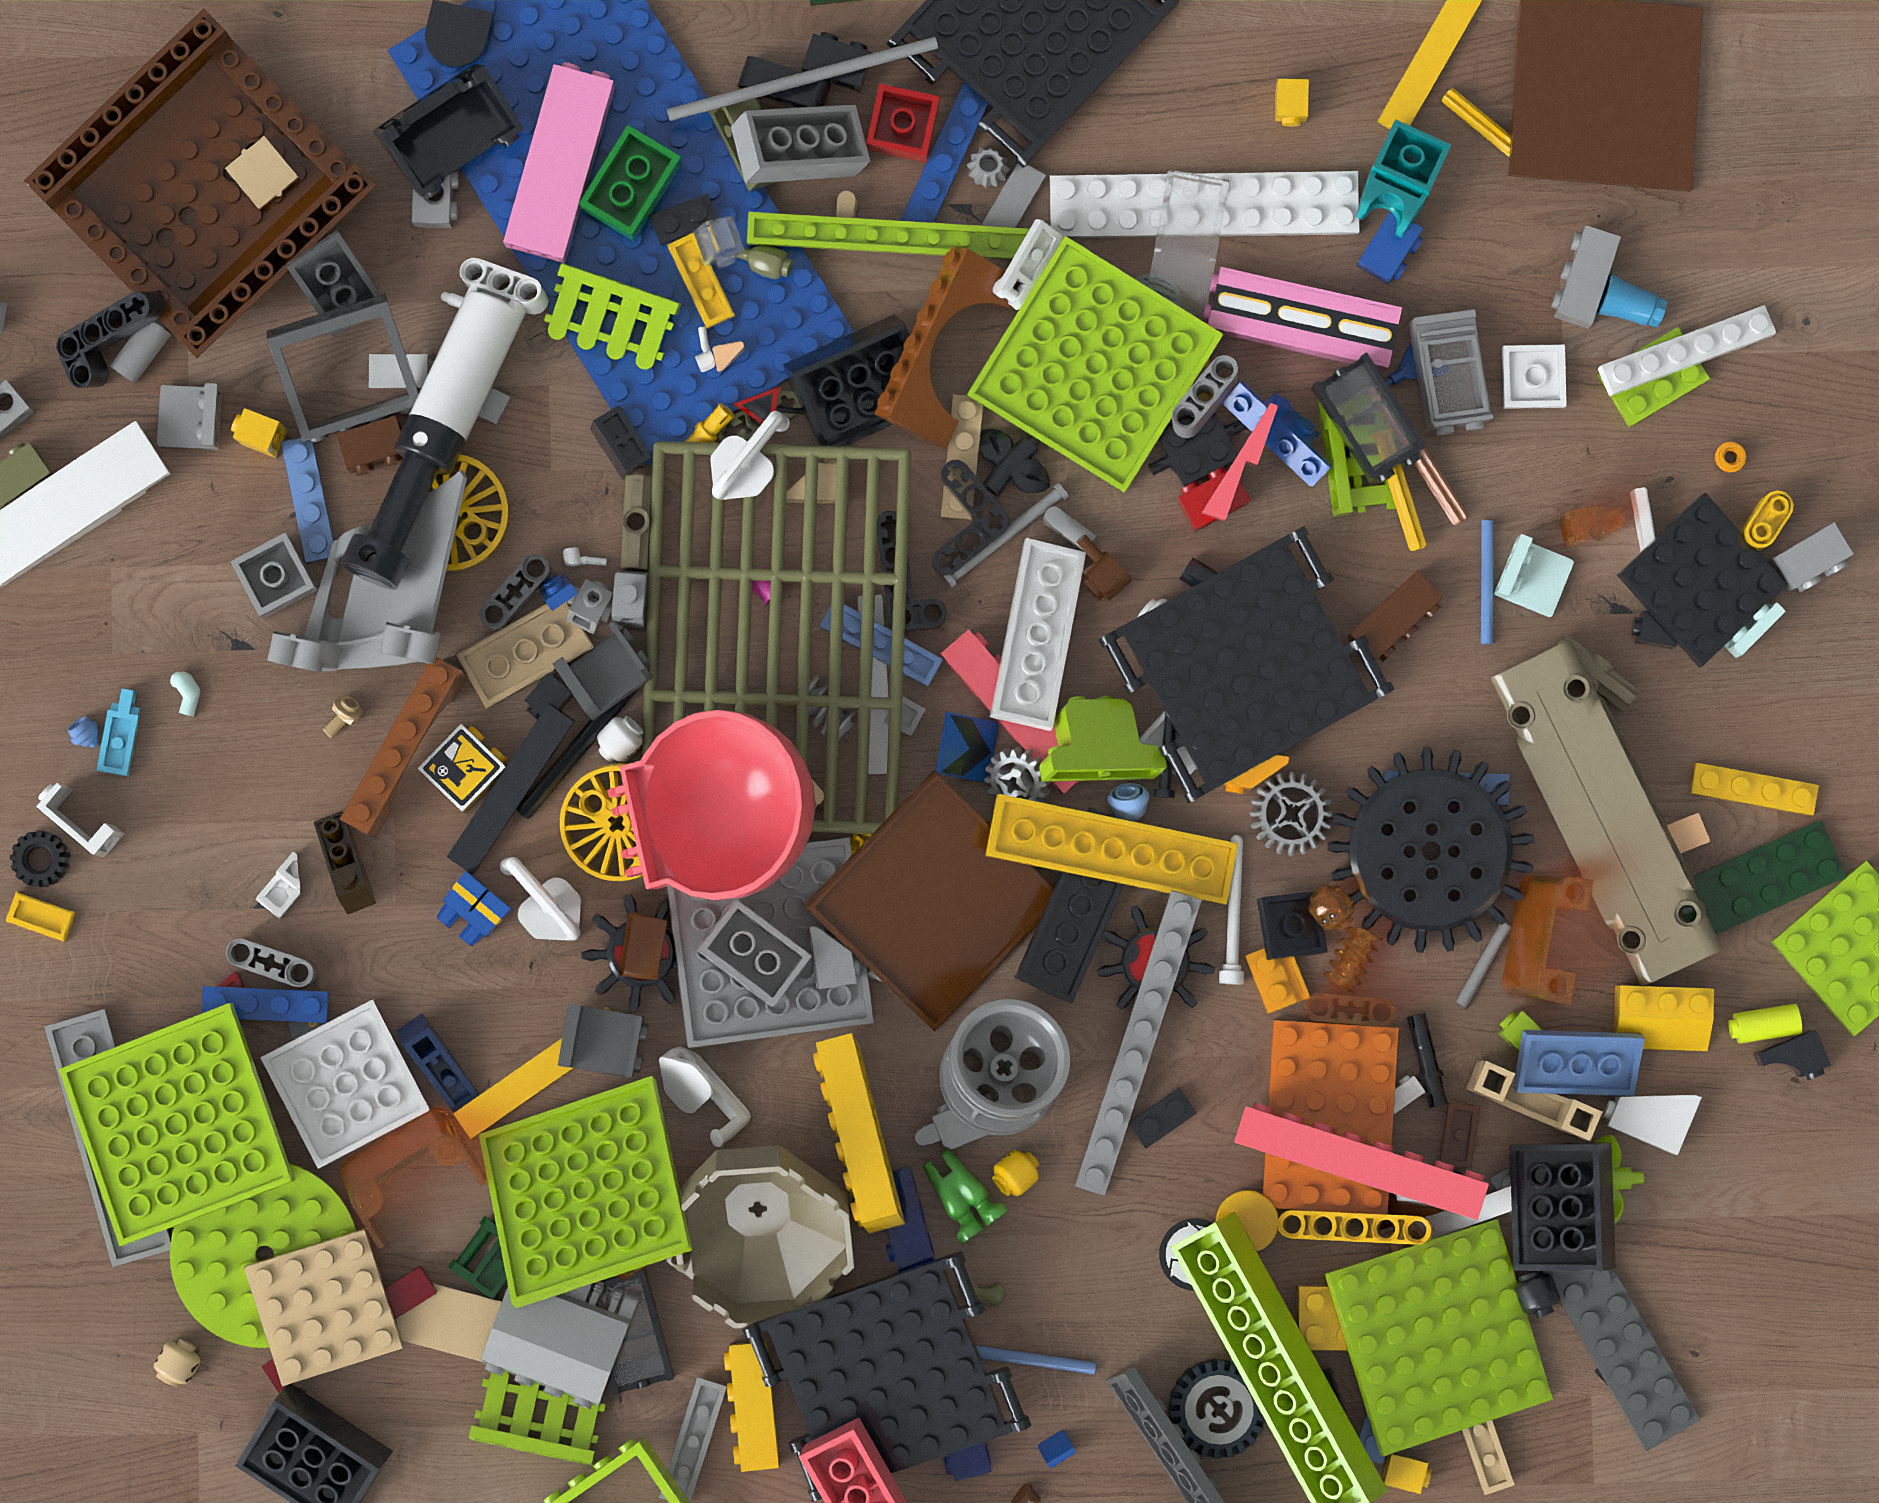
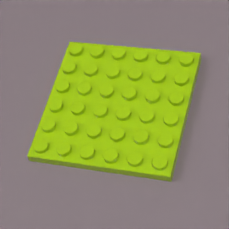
[967,236,1223,493]
[59,1003,295,1247]
[479,1076,693,1309]
[1325,1219,1553,1456]

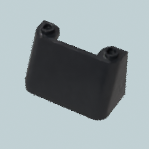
[373,64,524,198]

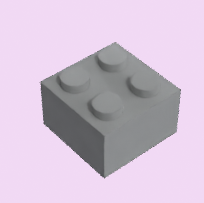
[1770,522,1853,592]
[230,532,318,620]

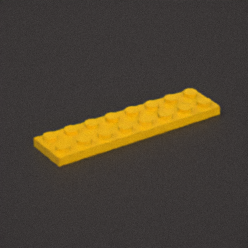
[985,794,1238,905]

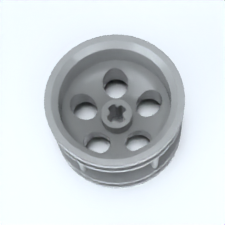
[939,999,1070,1136]

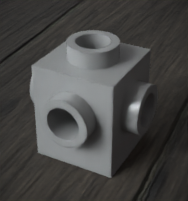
[566,579,613,634]

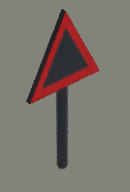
[732,386,804,424]

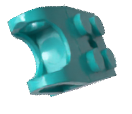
[1356,119,1451,238]

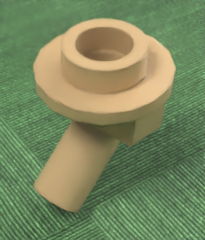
[323,696,363,738]

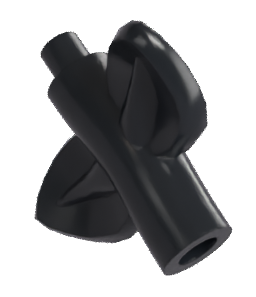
[979,429,1050,497]

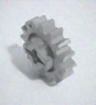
[984,746,1052,803]

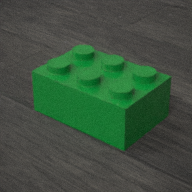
[579,125,683,242]

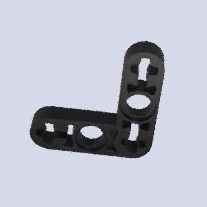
[932,460,1009,576]

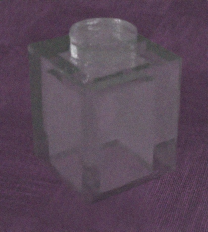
[693,215,744,267]

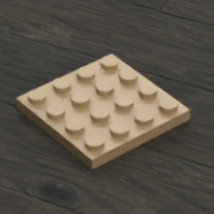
[244,1228,403,1386]

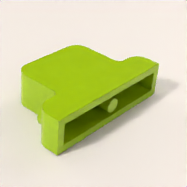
[1039,696,1167,782]

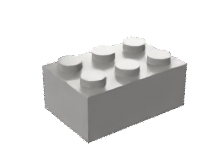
[696,899,812,1007]

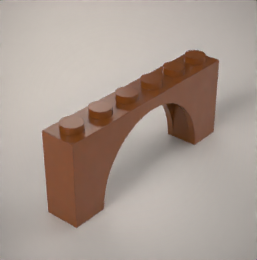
[874,246,1020,449]
[340,657,467,838]

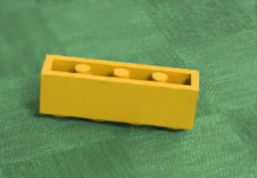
[724,1340,780,1472]

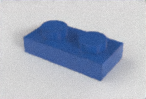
[540,574,578,611]

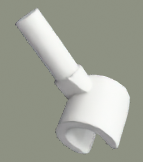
[695,327,716,372]
[563,547,607,567]

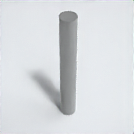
[1455,923,1512,1008]

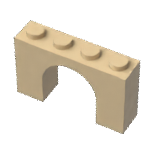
[1465,1060,1602,1141]

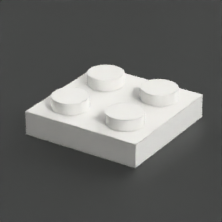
[1502,345,1567,409]

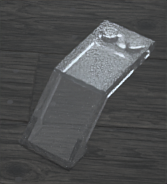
[1147,169,1229,322]

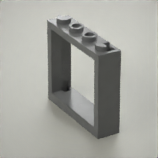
[266,293,419,442]

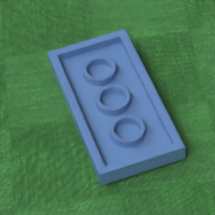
[1513,1030,1645,1096]

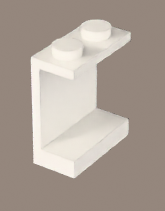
[36,783,125,857]

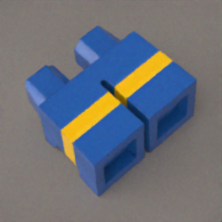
[436,871,513,947]

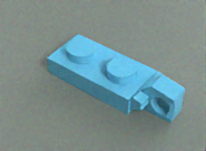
[96,688,140,777]

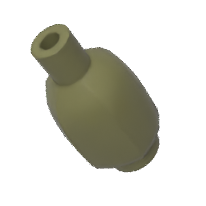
[736,245,794,279]

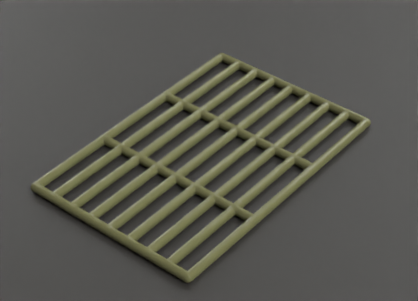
[641,441,911,834]

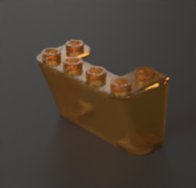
[1502,874,1593,1005]

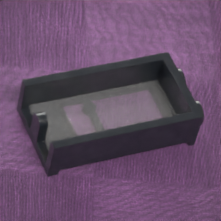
[1311,352,1426,484]
[587,1268,675,1396]

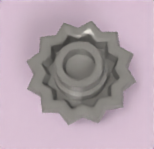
[967,146,1010,189]

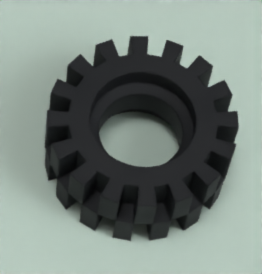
[10,831,70,887]

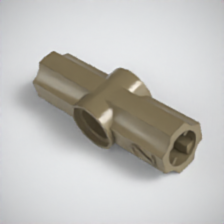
[621,475,652,571]
[1555,634,1639,712]

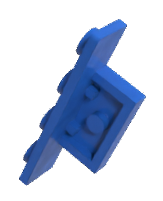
[1223,381,1332,487]

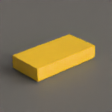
[6,892,76,942]

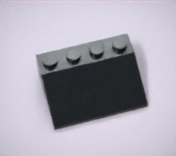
[783,314,910,446]
[1509,1142,1616,1271]
[235,1384,393,1503]

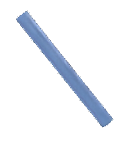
[1481,520,1494,645]
[976,1345,1096,1374]

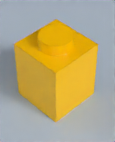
[1275,79,1309,127]
[1382,1453,1431,1494]

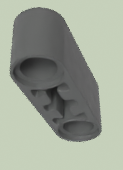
[480,554,552,631]

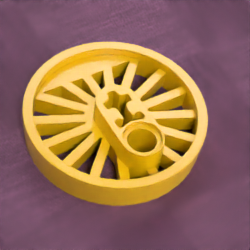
[428,454,509,571]
[560,763,643,881]

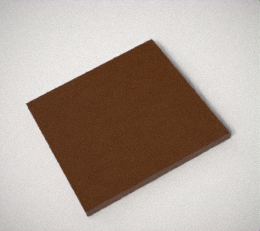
[1508,0,1703,192]
[803,770,1054,1032]

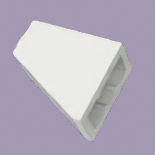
[1602,1095,1702,1155]

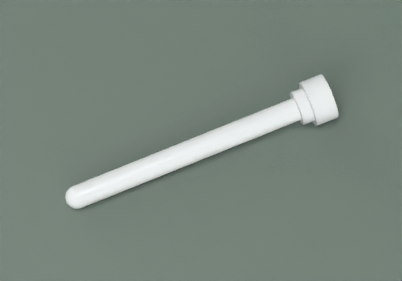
[1219,835,1244,985]

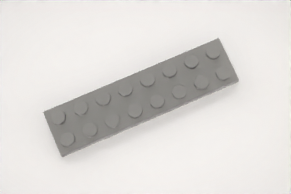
[45,1009,171,1267]

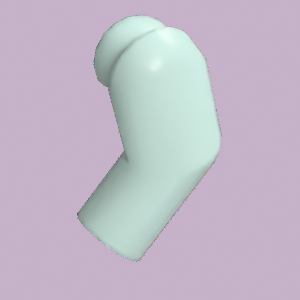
[170,671,200,717]

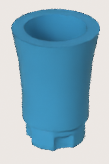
[1596,273,1667,328]

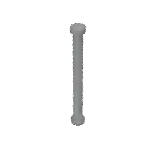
[942,483,1069,588]

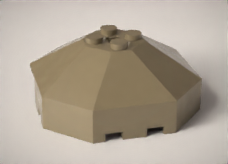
[666,1145,854,1329]

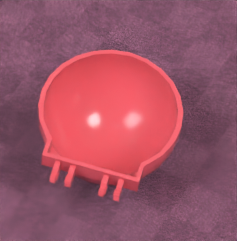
[608,710,816,900]

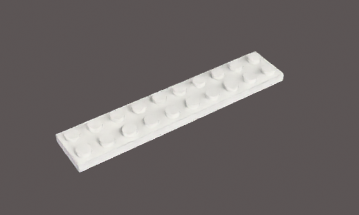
[1050,171,1359,239]

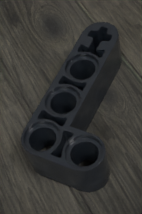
[56,291,167,388]
[877,511,947,633]

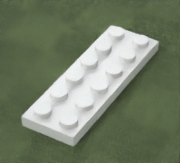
[990,538,1086,731]

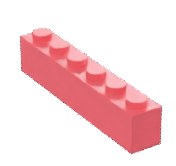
[940,629,1079,795]

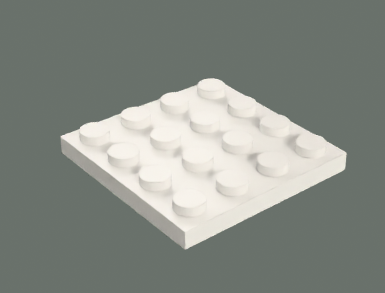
[260,999,430,1169]

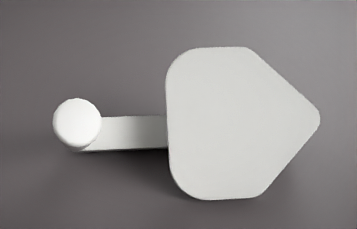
[710,411,790,500]
[500,857,581,941]
[659,1047,751,1148]

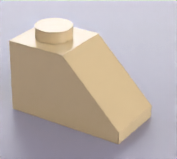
[786,458,849,504]

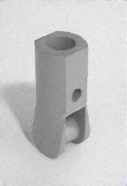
[1043,506,1096,552]

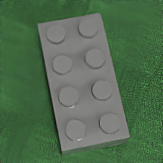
[731,105,870,184]

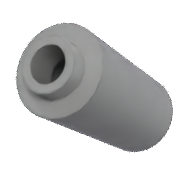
[110,319,172,384]

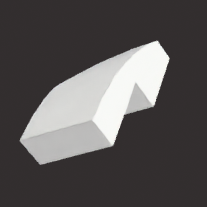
[256,852,300,919]

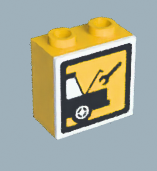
[418,724,507,813]

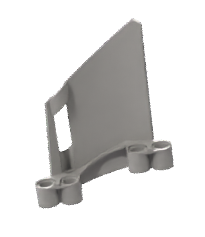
[267,471,467,672]

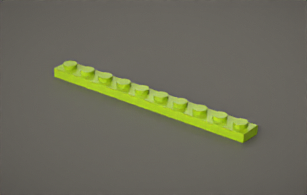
[747,212,1058,260]

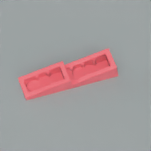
[1201,403,1278,522]

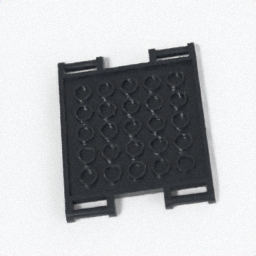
[887,0,1180,168]
[1098,526,1395,803]
[742,1251,1032,1501]

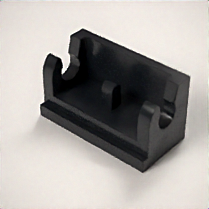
[590,405,652,480]

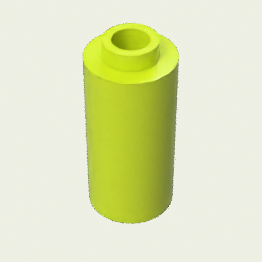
[1728,1003,1802,1044]

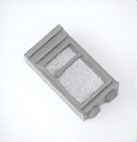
[1408,309,1493,435]

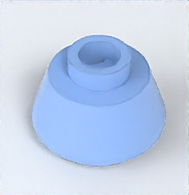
[1107,783,1150,822]

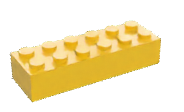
[813,1033,905,1234]

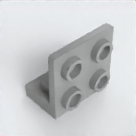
[157,383,223,450]

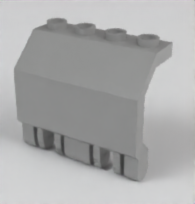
[481,1281,640,1409]

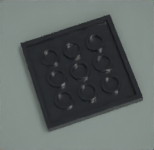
[1617,492,1788,667]

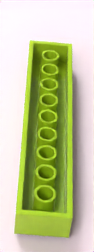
[1171,1212,1388,1503]

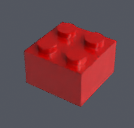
[866,83,940,163]

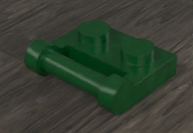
[448,1215,507,1300]

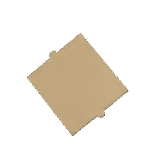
[225,136,299,210]

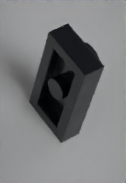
[650,194,719,246]
[1128,1087,1197,1149]

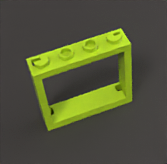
[542,1437,690,1503]

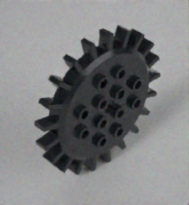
[1327,747,1534,953]

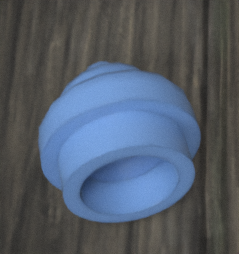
[67,716,99,748]

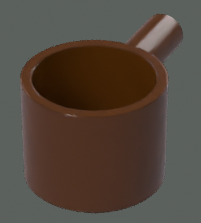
[1076,534,1132,602]

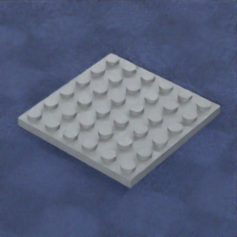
[667,838,874,1048]

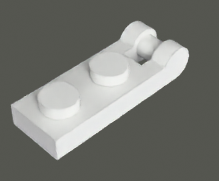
[993,219,1064,310]

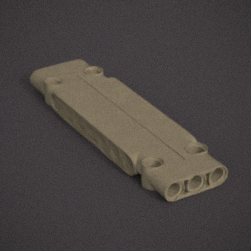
[1490,639,1723,986]

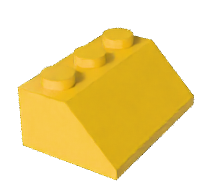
[1614,985,1714,1051]

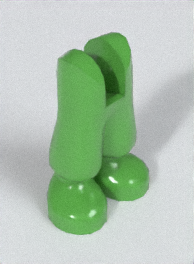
[922,1148,1009,1245]

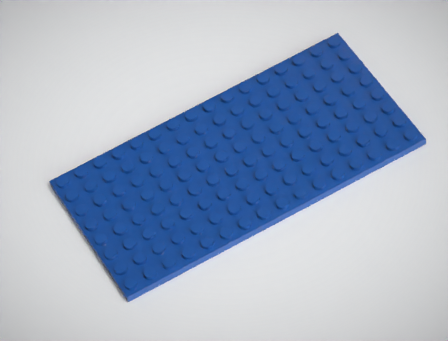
[387,0,854,467]

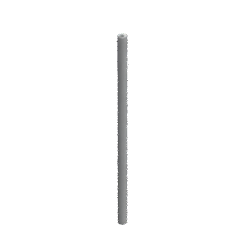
[667,37,938,121]

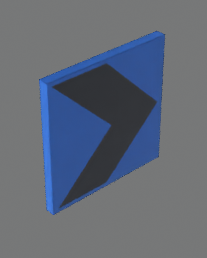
[936,712,999,783]

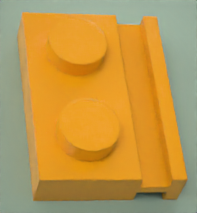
[1244,948,1310,1014]

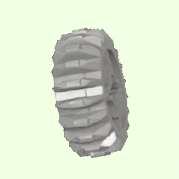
[1249,772,1334,856]

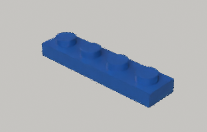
[201,986,329,1023]

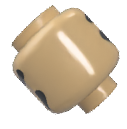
[154,1338,200,1388]

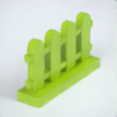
[544,263,682,370]
[1317,394,1403,517]
[469,1371,606,1466]

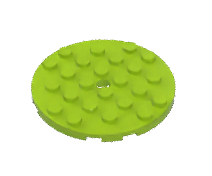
[170,1163,357,1348]

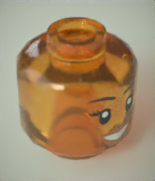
[1308,884,1355,931]

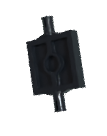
[1148,413,1247,487]

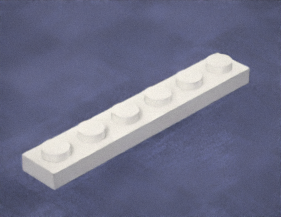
[1598,305,1776,396]

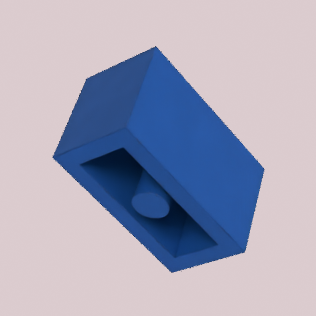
[1356,212,1423,285]

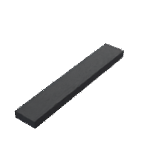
[447,703,576,875]

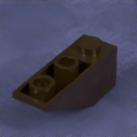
[313,811,376,915]

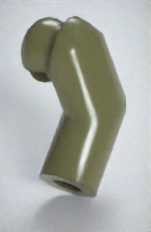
[958,1277,1006,1306]

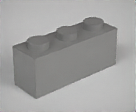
[1551,225,1621,329]

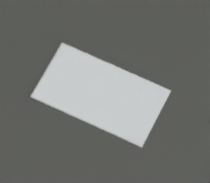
[369,354,428,388]

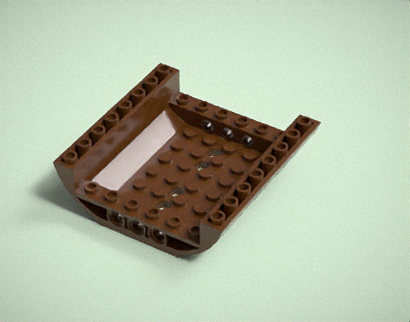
[24,8,377,358]

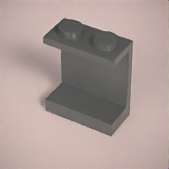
[552,621,653,721]
[558,1004,649,1078]

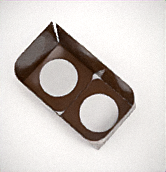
[619,912,667,980]

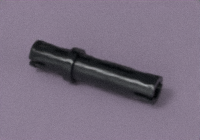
[1407,1013,1448,1108]

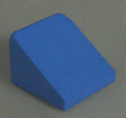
[1038,1430,1076,1468]

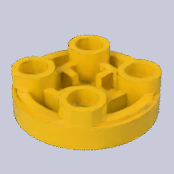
[1216,1190,1279,1252]

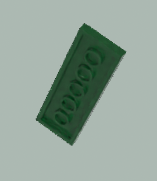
[1682,820,1847,934]

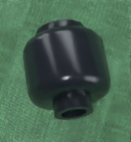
[1515,1271,1560,1318]

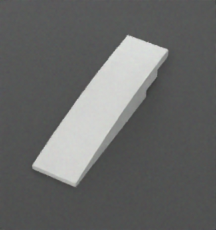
[0,421,170,588]

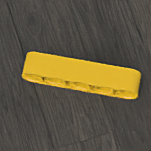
[1278,1210,1434,1245]

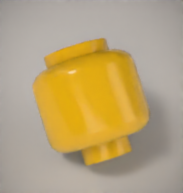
[992,1150,1039,1196]

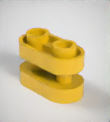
[1740,491,1794,551]

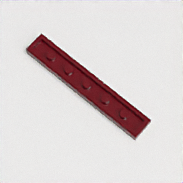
[262,1265,438,1393]

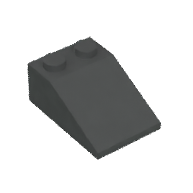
[285,230,381,337]

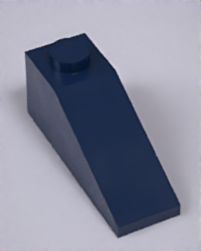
[397,1013,479,1113]

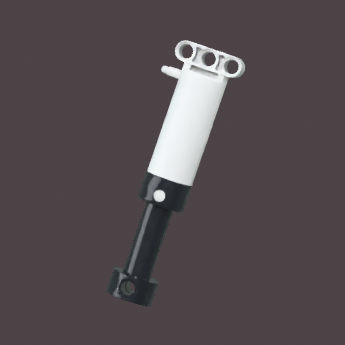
[340,258,549,590]

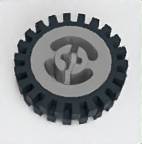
[1168,1359,1266,1459]

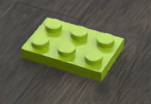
[1597,327,1710,428]

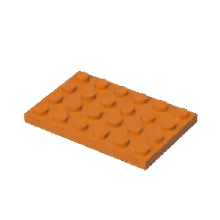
[1263,1020,1399,1215]

